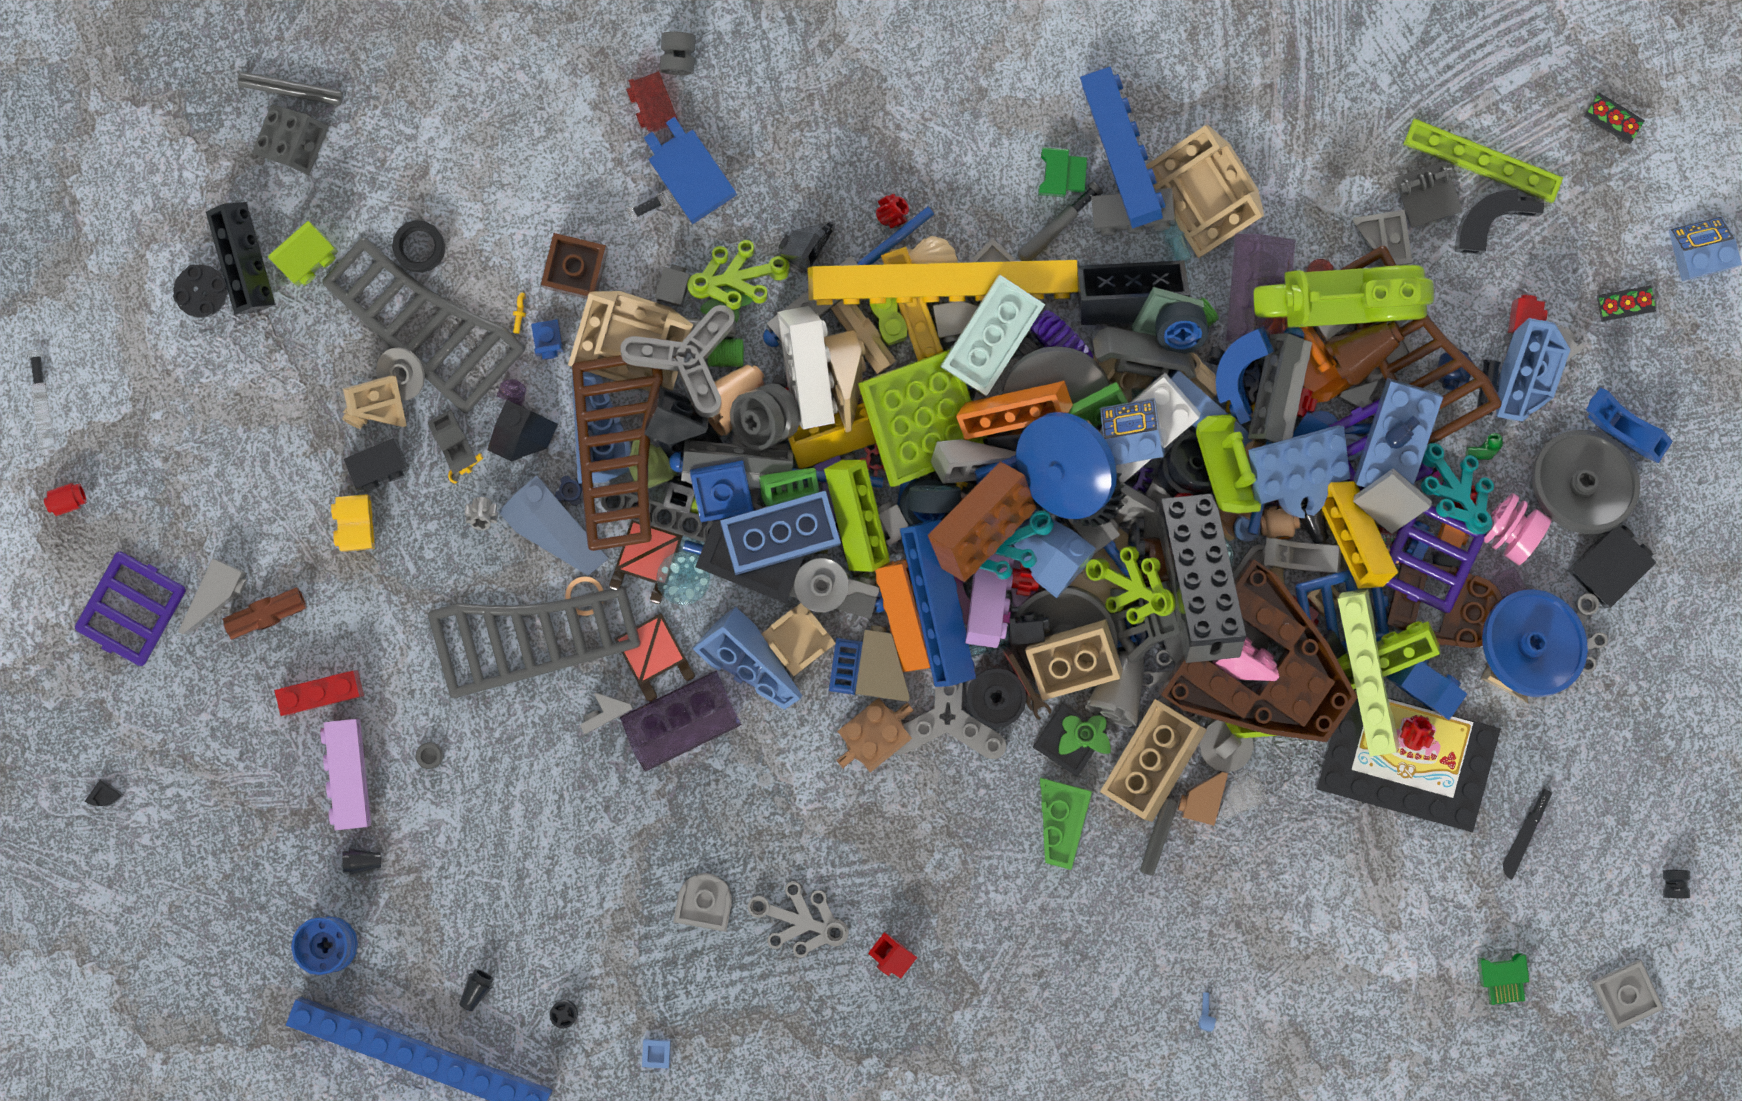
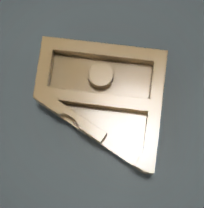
[343,375,407,427]

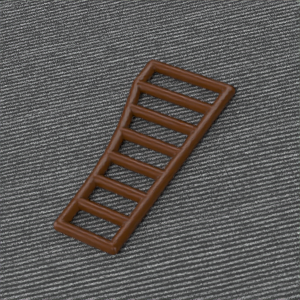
[1340,246,1502,445]
[572,355,664,551]

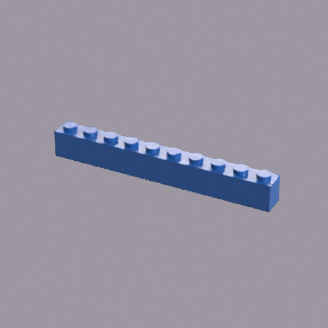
[286,997,553,1101]

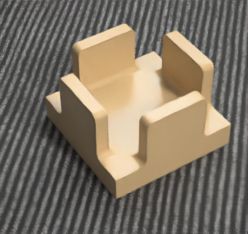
[762,603,836,677]

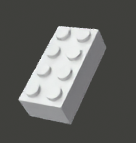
[777,306,837,429]
[1098,373,1201,483]

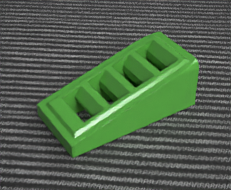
[759,468,819,507]

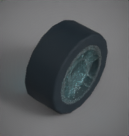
[909,485,961,513]

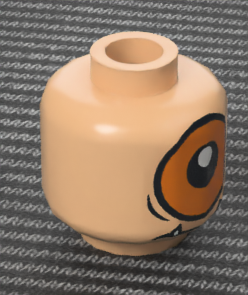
[1260,505,1300,540]

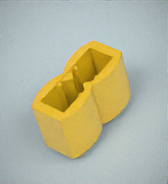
[331,494,375,552]

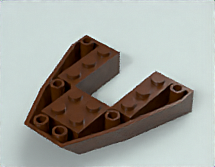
[1158,559,1358,742]

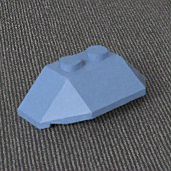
[1496,318,1571,421]

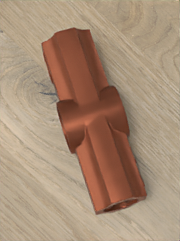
[222,587,307,640]

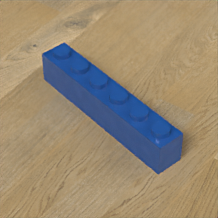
[1080,66,1165,229]
[900,520,976,687]

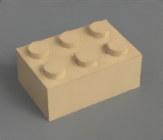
[1025,620,1123,701]

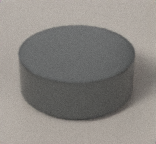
[416,742,444,769]

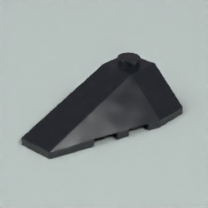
[778,221,835,273]

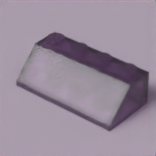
[1226,233,1296,343]
[620,670,742,772]

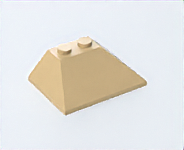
[1146,124,1264,258]
[568,291,693,391]

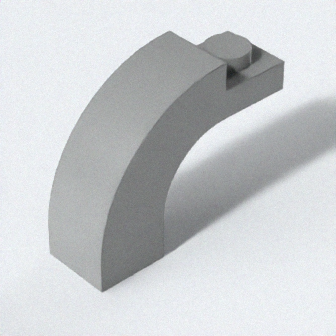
[1263,538,1349,574]

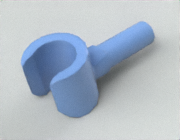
[1198,992,1216,1032]

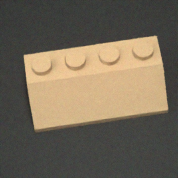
[1100,699,1207,822]

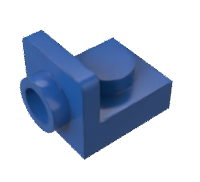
[531,319,564,360]
[1406,521,1434,560]

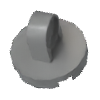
[1199,720,1254,772]

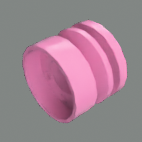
[1484,493,1552,565]

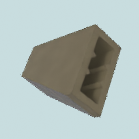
[855,625,910,702]

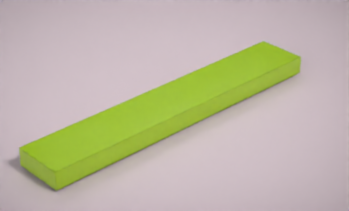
[1403,118,1563,204]

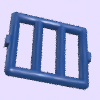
[1295,570,1389,651]

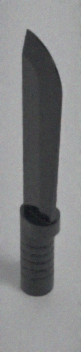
[1503,788,1553,880]

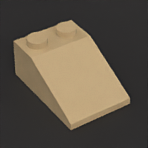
[824,330,866,432]

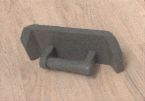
[1093,327,1196,379]

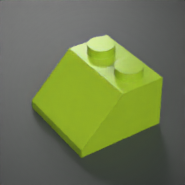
[267,221,339,287]

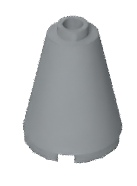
[1085,650,1145,727]

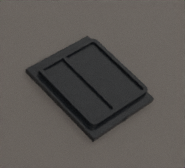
[695,503,805,603]

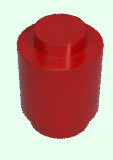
[44,483,87,516]

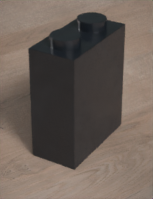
[1567,525,1657,608]

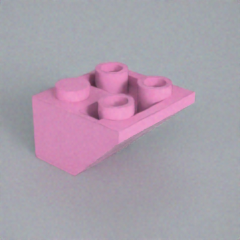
[1212,637,1279,681]

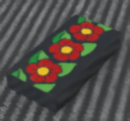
[1583,92,1645,144]
[1597,285,1656,322]

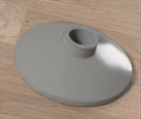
[376,347,425,400]
[794,558,849,613]

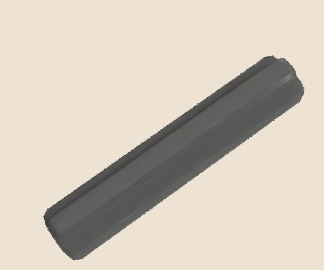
[1140,797,1178,876]

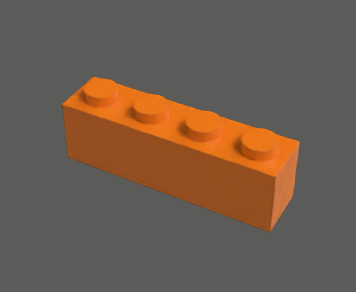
[956,381,1073,440]
[875,559,931,672]

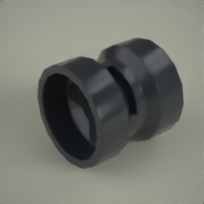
[1663,870,1690,899]

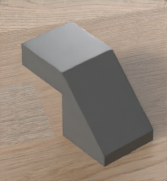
[428,409,477,474]

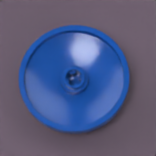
[1016,412,1117,519]
[1482,589,1588,697]

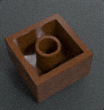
[541,233,609,299]

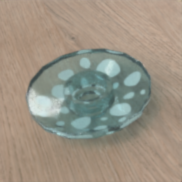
[656,552,710,606]

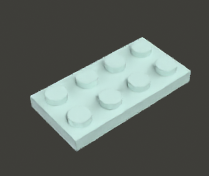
[940,275,1045,396]

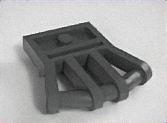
[1110,581,1180,663]

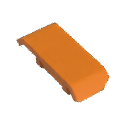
[1264,317,1351,403]

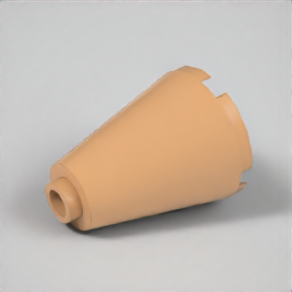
[690,365,764,436]

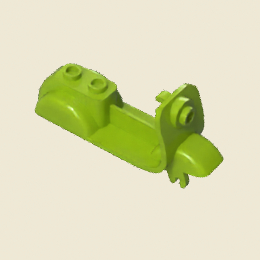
[1253,265,1434,327]

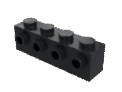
[206,202,276,315]

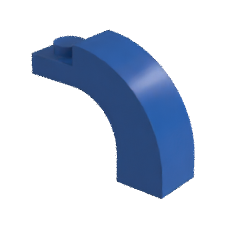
[1216,326,1274,425]
[1586,387,1673,463]

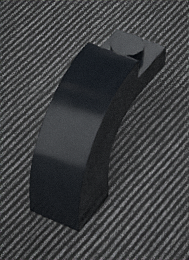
[1454,189,1544,254]

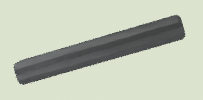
[237,72,343,106]

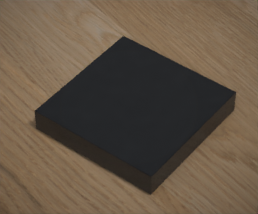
[1032,703,1107,777]

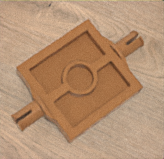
[836,698,914,773]

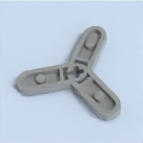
[620,305,735,418]
[894,683,1006,759]

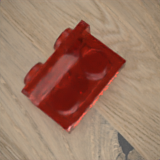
[626,71,679,133]

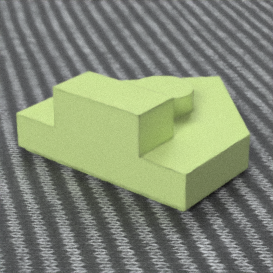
[629,440,677,489]

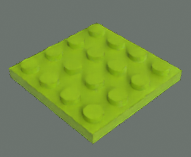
[858,349,984,487]

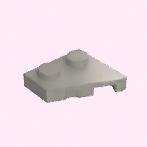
[1353,210,1413,265]
[1113,482,1156,524]

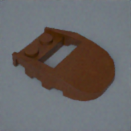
[1386,563,1502,648]

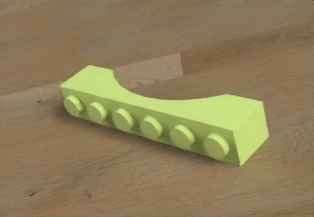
[1338,588,1400,757]

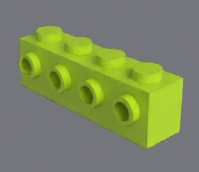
[824,460,890,572]
[1337,621,1440,689]

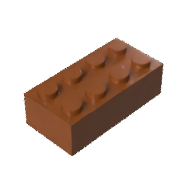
[928,461,1036,582]

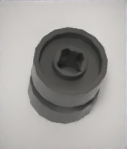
[659,31,696,76]

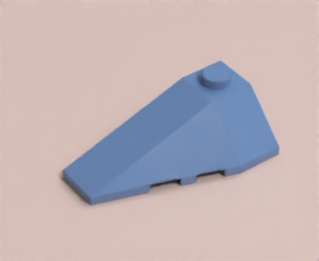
[572,372,631,484]
[1014,509,1096,598]
[692,607,802,710]

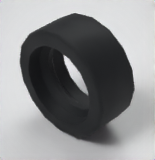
[392,220,445,273]

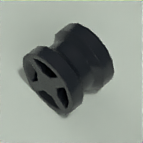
[549,999,578,1029]

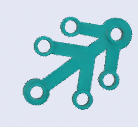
[1421,443,1494,534]
[979,511,1054,579]

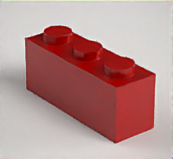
[274,670,364,716]

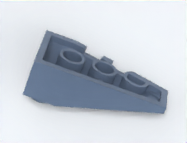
[498,475,609,576]

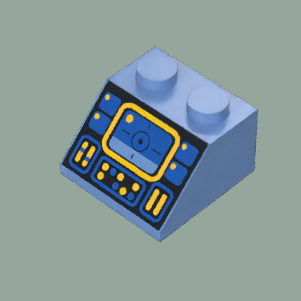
[1669,216,1742,281]
[1100,398,1165,465]

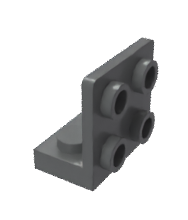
[252,104,329,175]

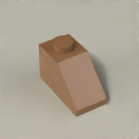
[1178,771,1228,826]

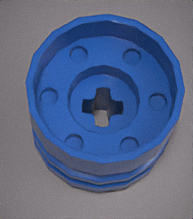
[291,916,358,975]

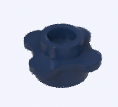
[555,475,583,506]

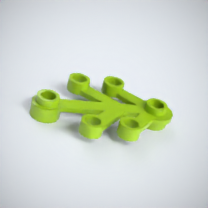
[687,240,790,310]
[1086,546,1176,624]

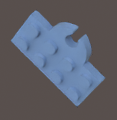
[1248,425,1350,518]

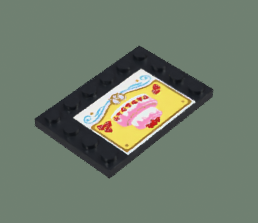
[1315,689,1501,833]

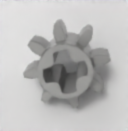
[464,497,498,530]

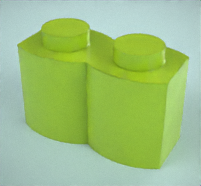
[869,298,907,346]

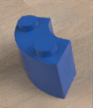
[1386,660,1467,720]

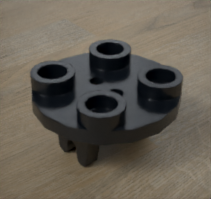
[173,264,228,318]

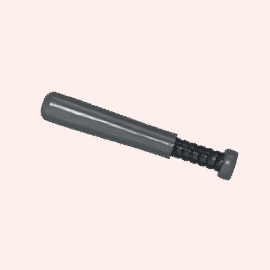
[1018,181,1103,261]

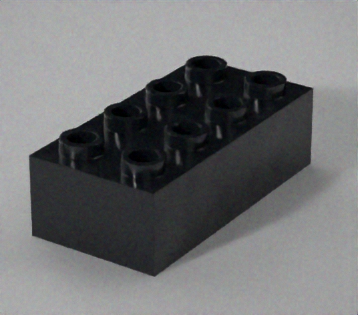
[1077,260,1190,325]

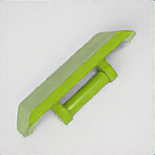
[1196,414,1261,513]

